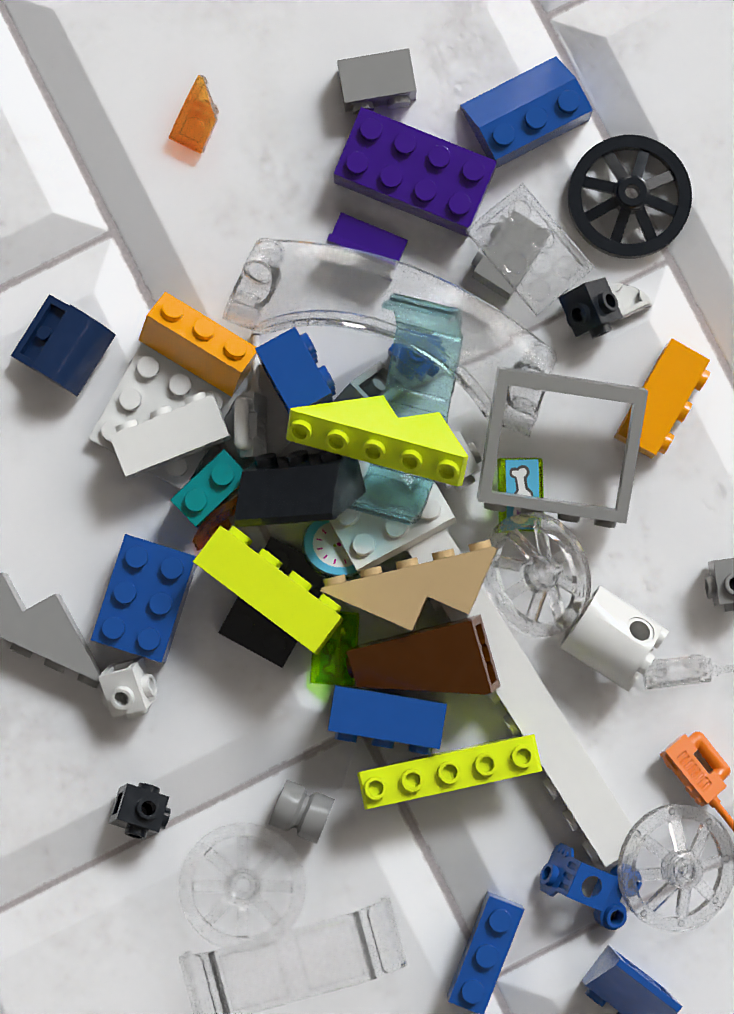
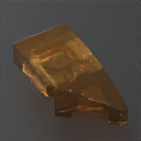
[169,74,219,154]
[192,496,238,551]

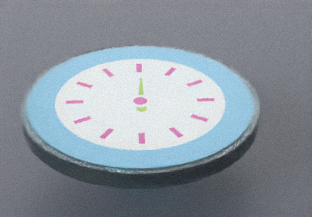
[302,520,359,579]

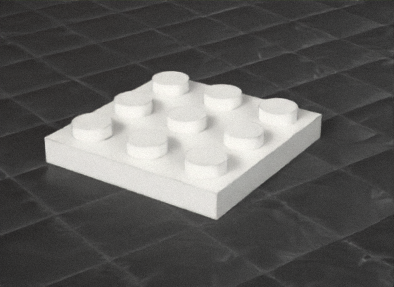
[88,343,237,490]
[329,460,457,575]

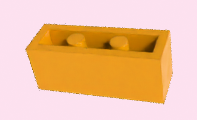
[139,292,257,397]
[614,338,711,459]

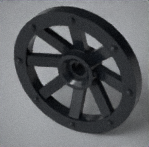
[568,135,692,259]

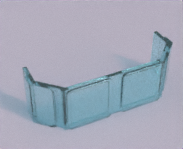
[348,293,464,525]

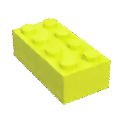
[193,525,344,655]

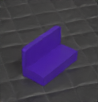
[326,212,408,276]

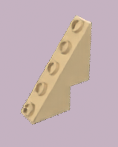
[320,540,498,631]

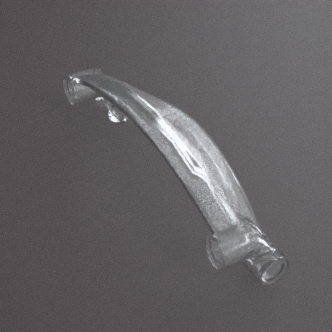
[223,238,557,437]

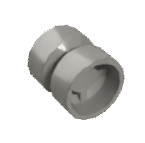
[269,780,335,844]

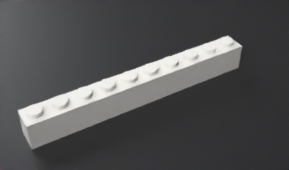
[406,528,643,867]

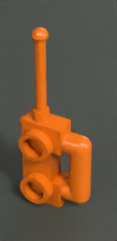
[659,732,734,832]

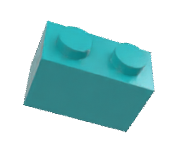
[170,449,244,529]

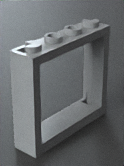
[477,366,648,528]

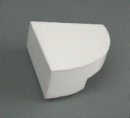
[609,283,653,321]

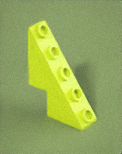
[286,395,469,487]
[357,734,542,810]

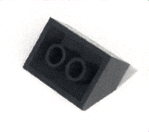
[234,450,366,527]

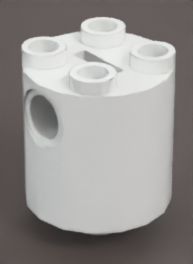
[559,586,669,692]

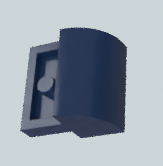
[11,294,116,396]

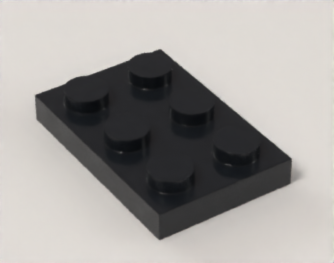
[218,536,334,668]

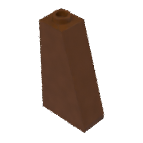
[346,614,500,695]

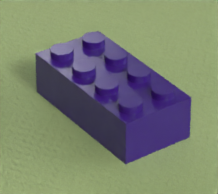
[333,107,497,237]

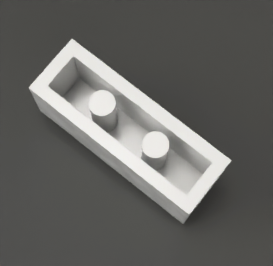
[109,392,231,480]

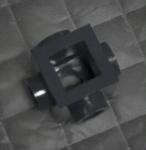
[558,277,623,339]
[109,783,171,840]

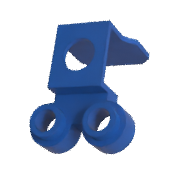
[540,843,642,930]

